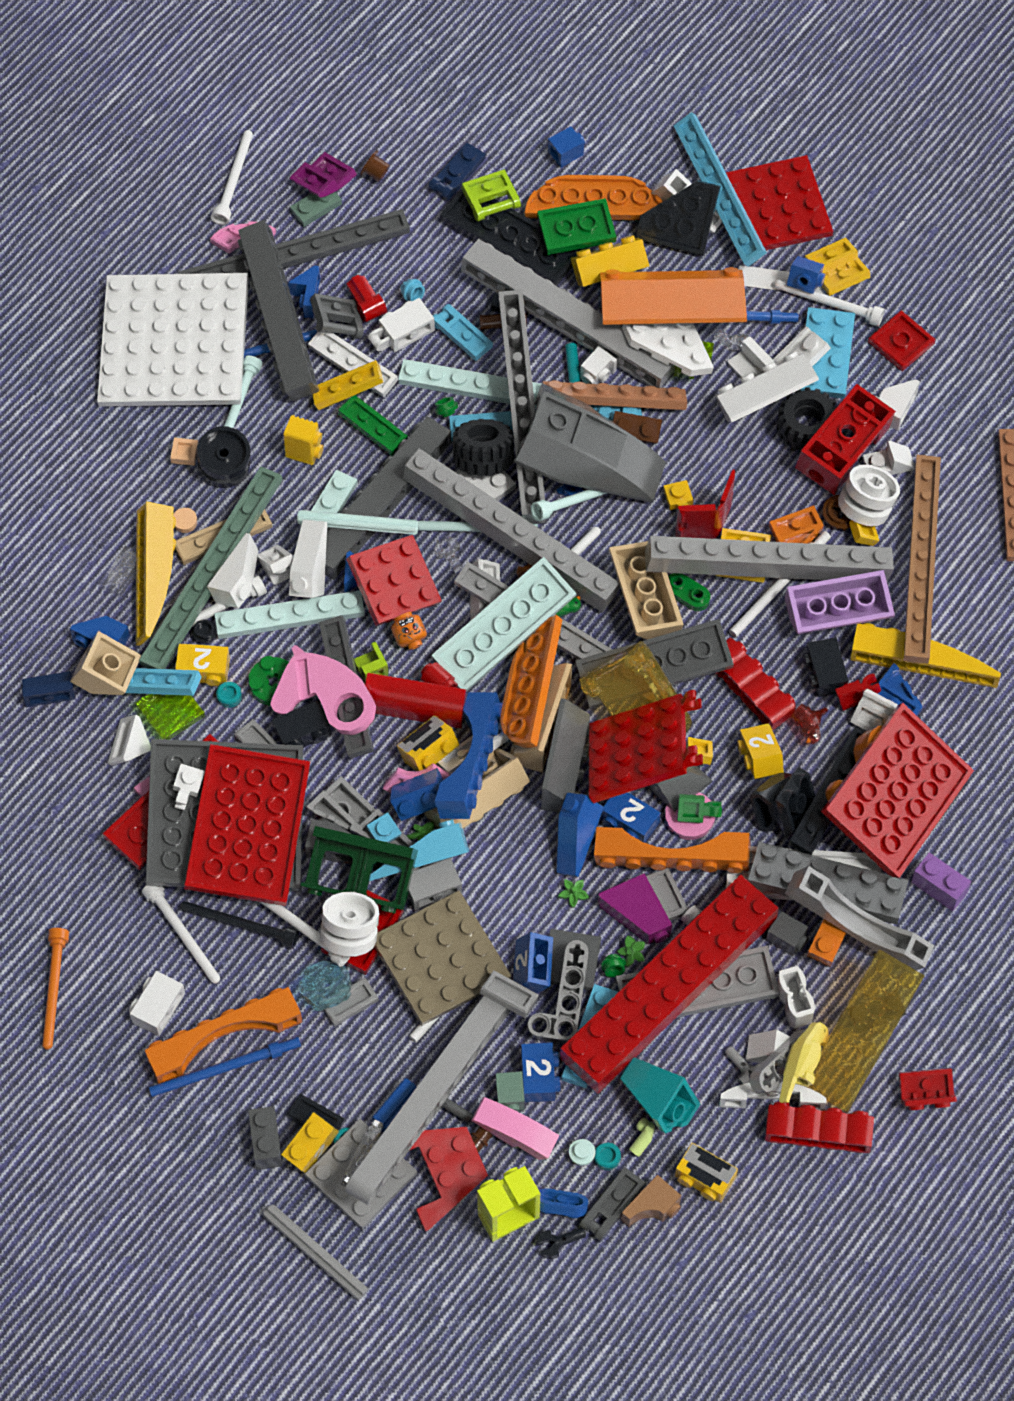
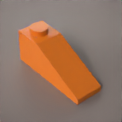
[807,919,846,967]

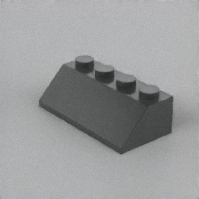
[541,698,590,813]

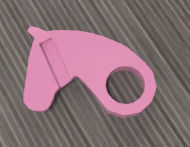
[271,645,376,735]

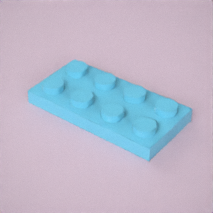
[801,307,855,399]

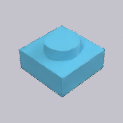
[366,812,402,843]

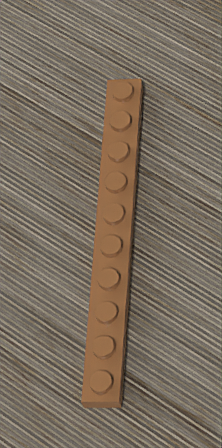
[903,455,941,664]

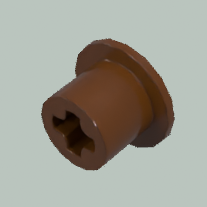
[360,150,390,182]

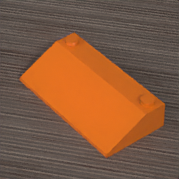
[600,267,747,325]

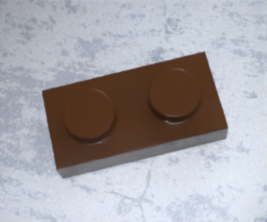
[612,411,662,443]

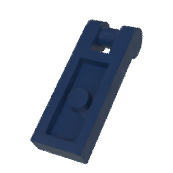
[428,142,486,200]

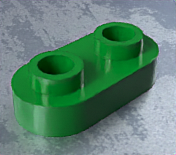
[668,573,710,611]

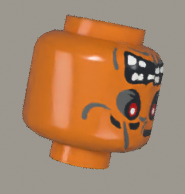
[391,612,427,650]

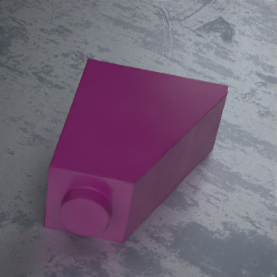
[598,873,672,945]

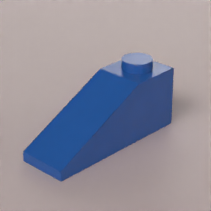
[557,793,604,877]

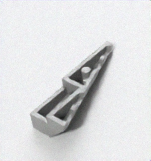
[306,776,430,867]

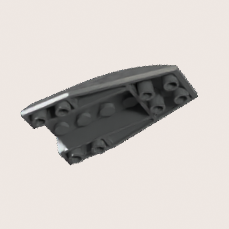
[514,383,666,503]

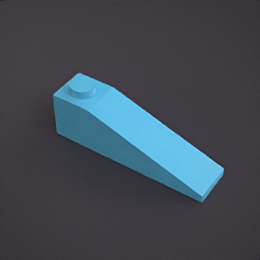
[370,819,469,881]

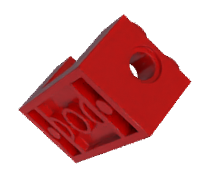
[795,384,896,495]

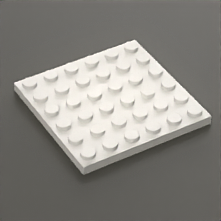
[97,273,249,406]

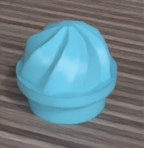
[400,279,425,301]

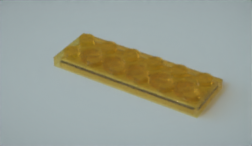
[804,949,925,1113]

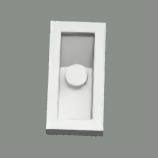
[862,441,915,475]
[257,544,293,585]

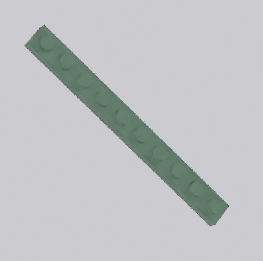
[139,466,283,669]

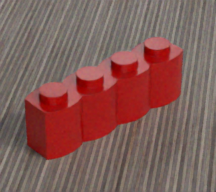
[716,637,796,731]
[765,1101,874,1153]

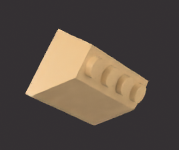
[609,541,684,640]
[510,663,572,773]
[424,748,530,829]

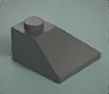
[646,766,712,812]

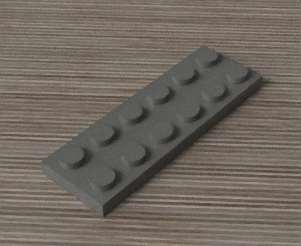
[575,619,734,709]
[748,842,908,925]

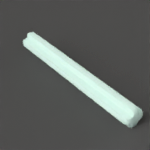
[297,510,419,535]

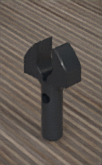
[536,1228,586,1259]

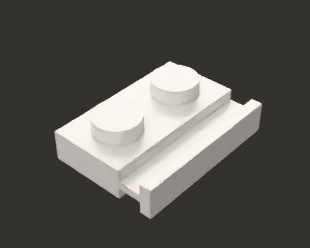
[773,326,831,366]
[850,689,898,731]

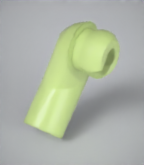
[629,1118,655,1157]

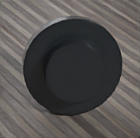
[192,619,217,644]

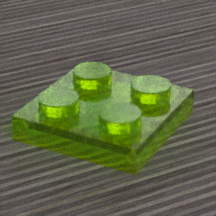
[135,694,205,740]

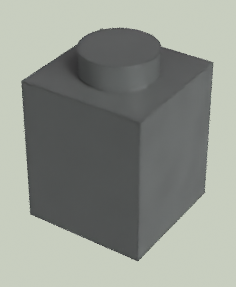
[766,911,809,956]

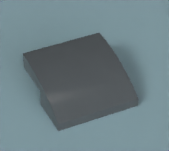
[549,929,601,991]

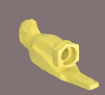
[779,1022,829,1103]

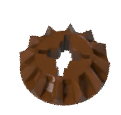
[822,494,851,531]

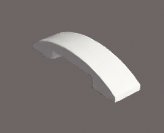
[719,1081,826,1111]

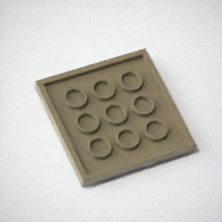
[374,890,511,1026]

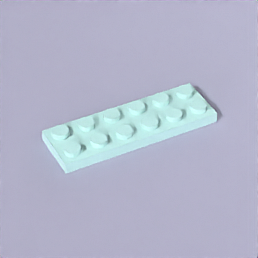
[432,557,577,692]

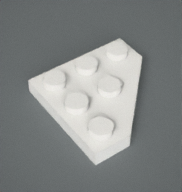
[622,323,714,376]

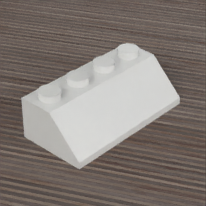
[715,351,819,422]

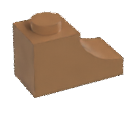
[621,1175,681,1227]

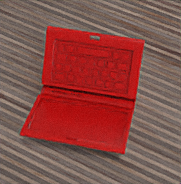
[675,469,735,539]

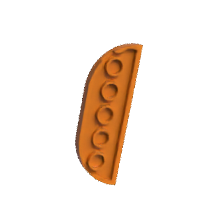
[525,175,662,220]
[500,615,562,748]

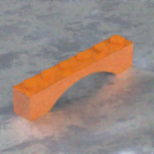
[594,827,751,873]
[145,987,302,1084]

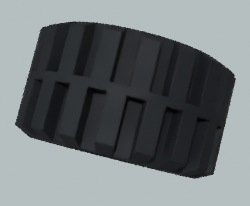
[777,387,837,451]
[453,419,514,476]

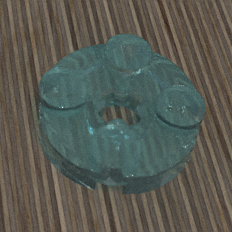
[299,961,352,1011]

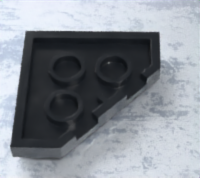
[636,180,721,255]

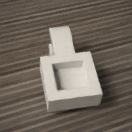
[173,764,205,811]

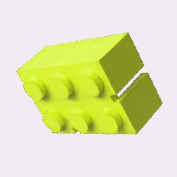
[477,1166,540,1242]

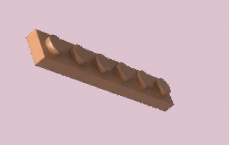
[543,380,687,410]
[998,429,1014,561]

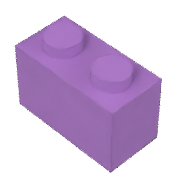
[911,852,971,911]

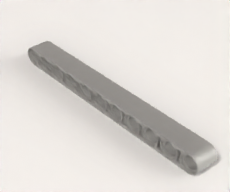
[345,996,511,1205]

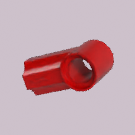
[346,275,387,323]

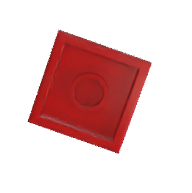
[868,310,936,372]

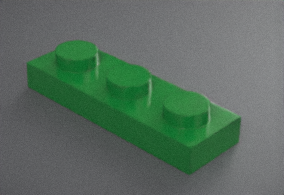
[338,395,408,456]

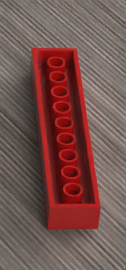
[560,875,779,1094]

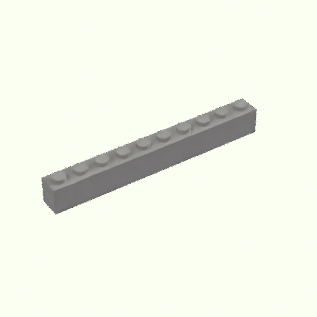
[461,239,675,388]
[498,289,547,524]
[403,448,619,613]
[645,536,894,582]

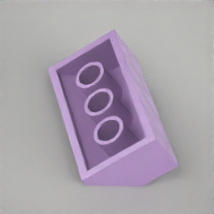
[785,570,895,634]

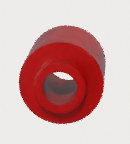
[421,662,458,688]

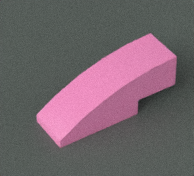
[471,1097,559,1160]

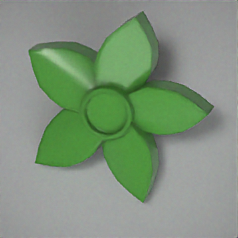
[407,822,434,841]
[558,879,589,908]
[618,936,645,967]

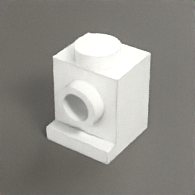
[580,346,617,384]

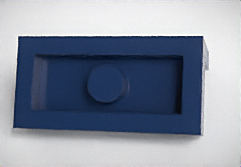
[22,671,76,708]

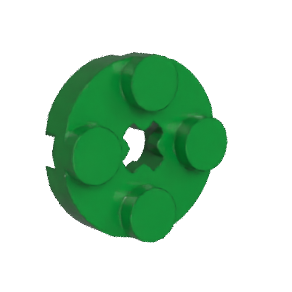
[249,656,289,706]

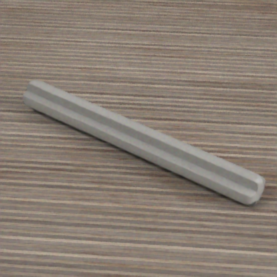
[263,1204,368,1300]

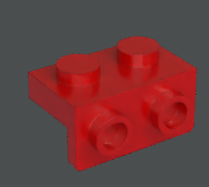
[898,1068,957,1110]

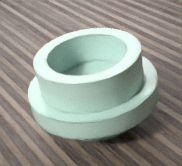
[569,1139,595,1166]

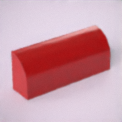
[365,673,466,729]

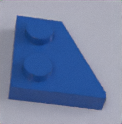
[878,663,923,716]

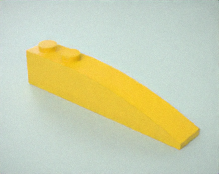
[136,501,176,646]
[850,623,1001,688]

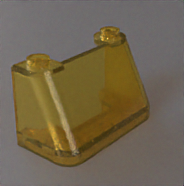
[579,641,692,732]

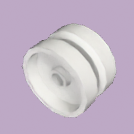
[838,465,900,526]
[320,892,379,956]

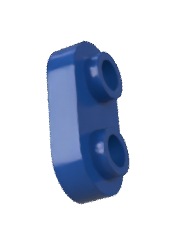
[539,1188,588,1218]

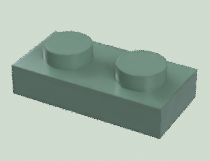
[290,192,342,227]

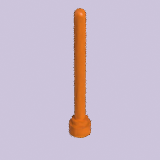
[42,928,69,1050]

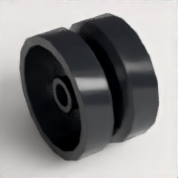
[197,426,250,488]

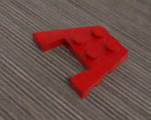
[409,1127,488,1232]

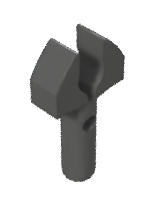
[440,1096,473,1123]

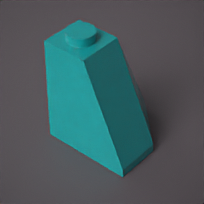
[620,1057,701,1133]

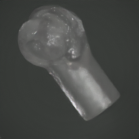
[714,329,749,351]

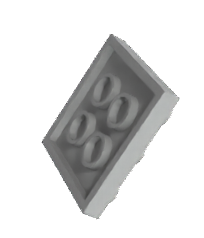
[305,1119,417,1230]

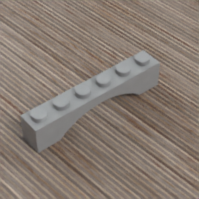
[785,866,934,973]

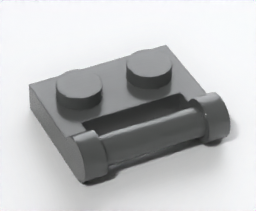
[310,293,364,339]

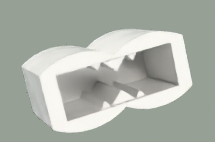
[777,966,815,1029]

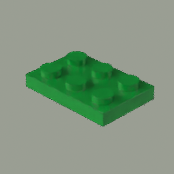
[537,198,617,255]

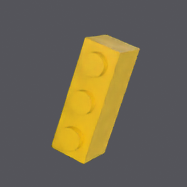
[571,235,649,287]

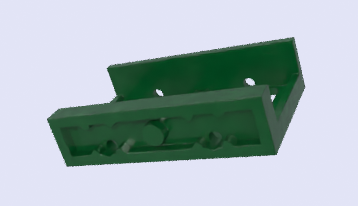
[301,826,418,913]

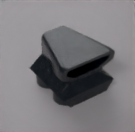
[750,767,815,837]

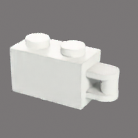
[368,298,435,353]

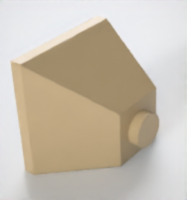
[70,631,141,695]

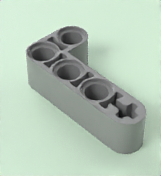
[528,940,589,1044]

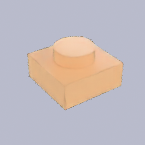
[170,438,199,466]

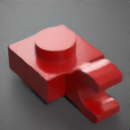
[835,674,881,711]

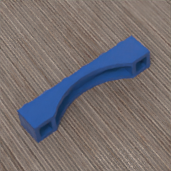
[435,692,503,819]

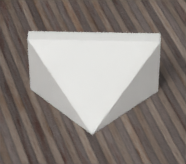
[108,715,151,765]

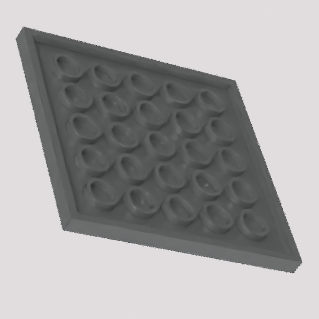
[146,739,303,891]

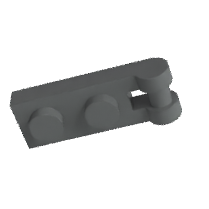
[579,1167,646,1242]

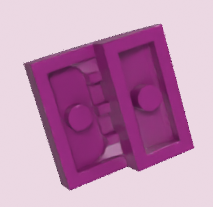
[290,152,357,198]

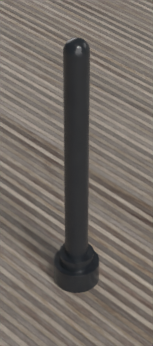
[180,901,299,949]

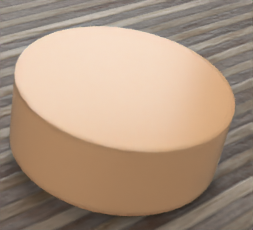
[173,508,197,533]

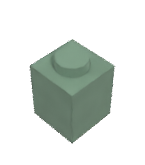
[496,1071,525,1112]

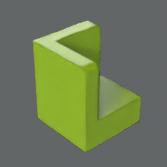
[354,642,389,683]

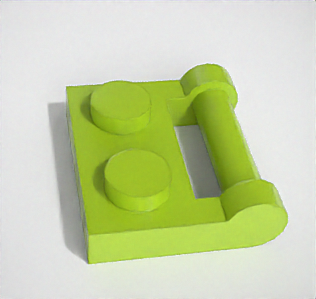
[461,169,521,221]

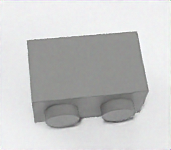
[408,857,462,911]

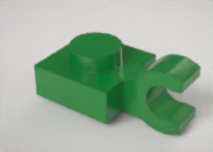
[677,794,722,823]

